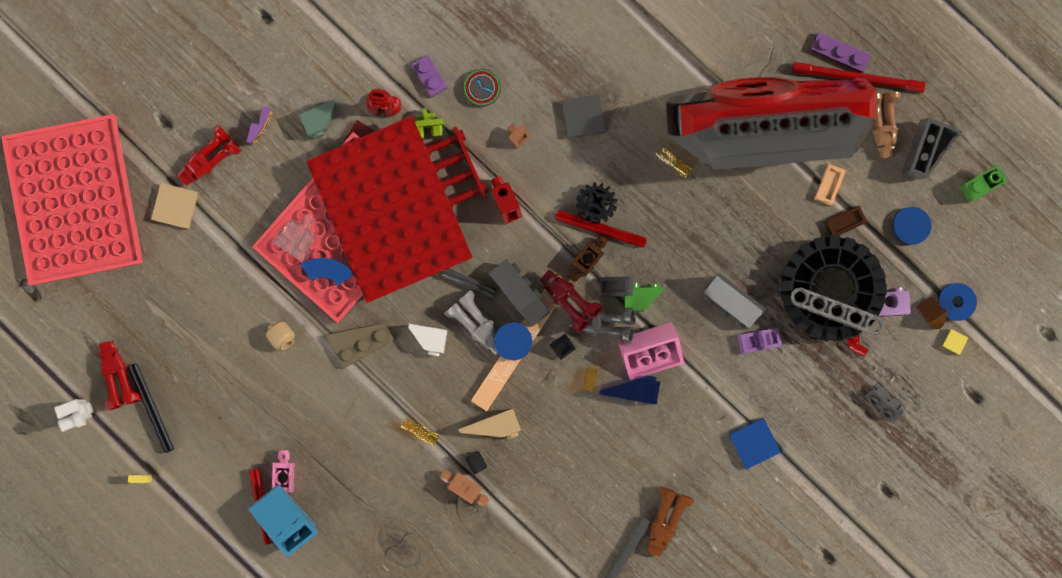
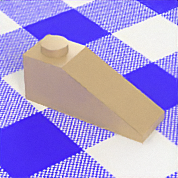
[459,409,521,439]

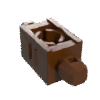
[568,235,608,282]

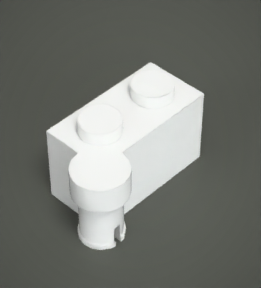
[54,399,93,432]

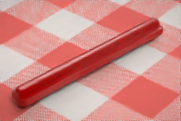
[555,210,647,248]

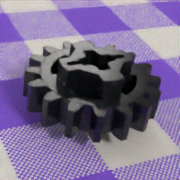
[576,182,618,224]

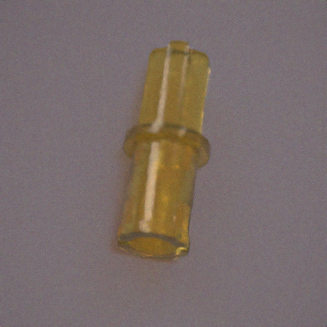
[656,147,692,179]
[401,418,439,445]

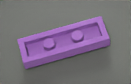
[810,32,871,73]

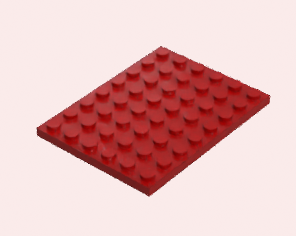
[306,116,473,303]

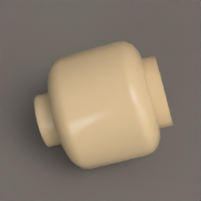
[266,322,295,350]

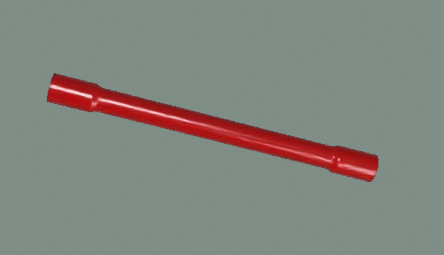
[792,62,926,93]

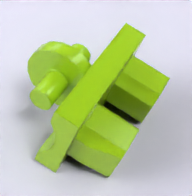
[415,108,444,139]

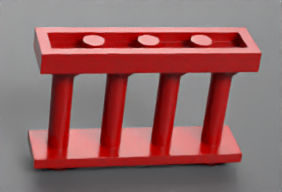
[425,126,489,208]

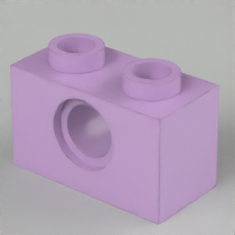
[871,288,911,317]

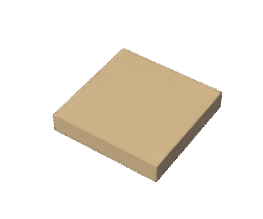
[151,183,199,229]

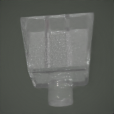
[272,213,317,262]

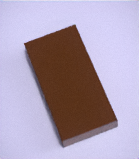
[824,205,867,236]

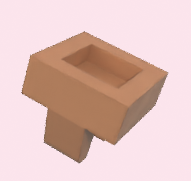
[507,123,531,149]

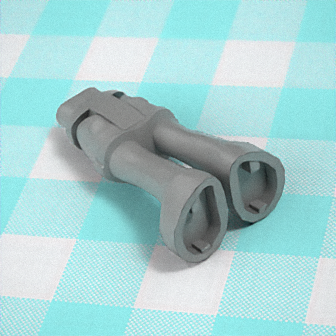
[444,290,497,355]

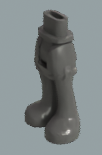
[568,307,636,344]

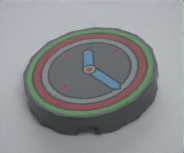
[463,69,501,107]

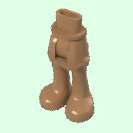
[872,92,901,159]

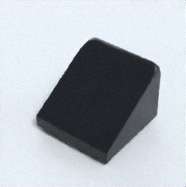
[466,451,487,474]

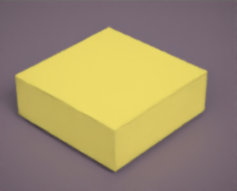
[942,329,968,355]
[128,475,152,483]

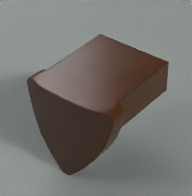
[916,297,948,329]

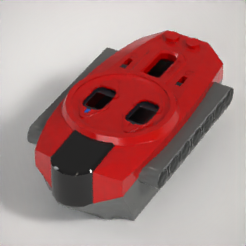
[666,77,877,170]

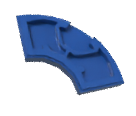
[300,258,354,286]

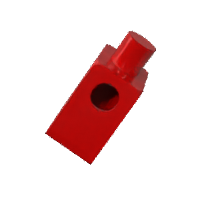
[491,176,522,225]

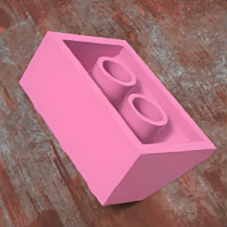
[617,322,684,381]

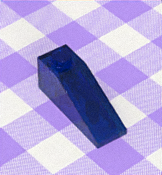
[599,375,660,405]

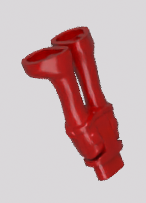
[366,89,402,118]
[177,124,242,186]
[98,341,142,411]

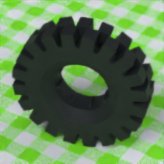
[780,235,887,342]

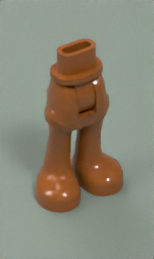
[646,486,694,557]

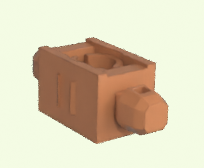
[440,470,489,506]

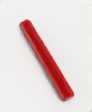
[249,469,274,545]

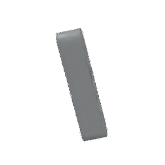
[791,288,884,335]

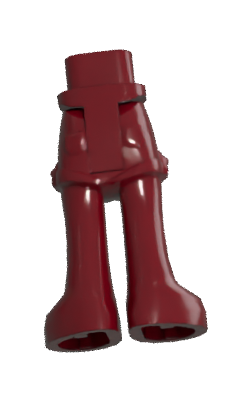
[540,270,603,333]

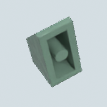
[299,99,337,139]

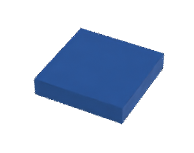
[729,418,781,470]

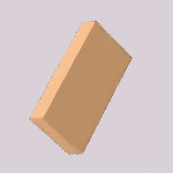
[814,163,846,206]

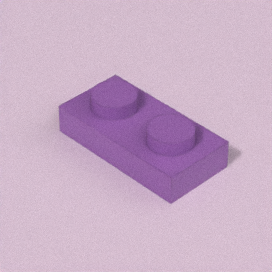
[412,55,447,98]

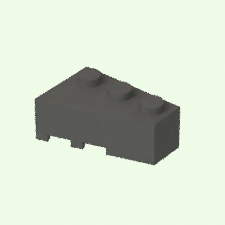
[901,117,963,180]
[489,259,550,327]

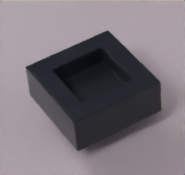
[550,334,576,360]

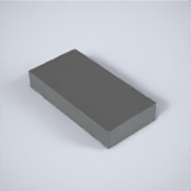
[599,276,633,297]

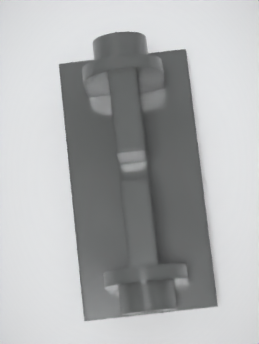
[864,384,904,422]

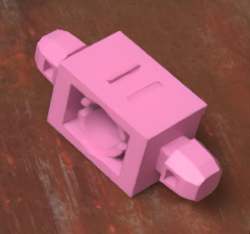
[272,450,295,493]

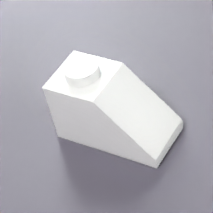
[408,324,448,356]

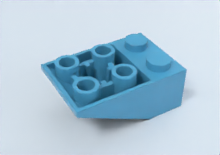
[248,484,318,557]

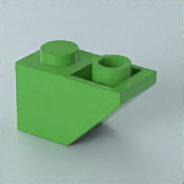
[959,165,1007,203]
[624,284,664,312]

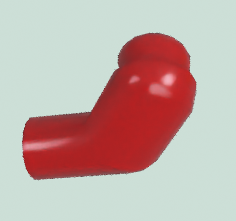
[847,335,869,357]

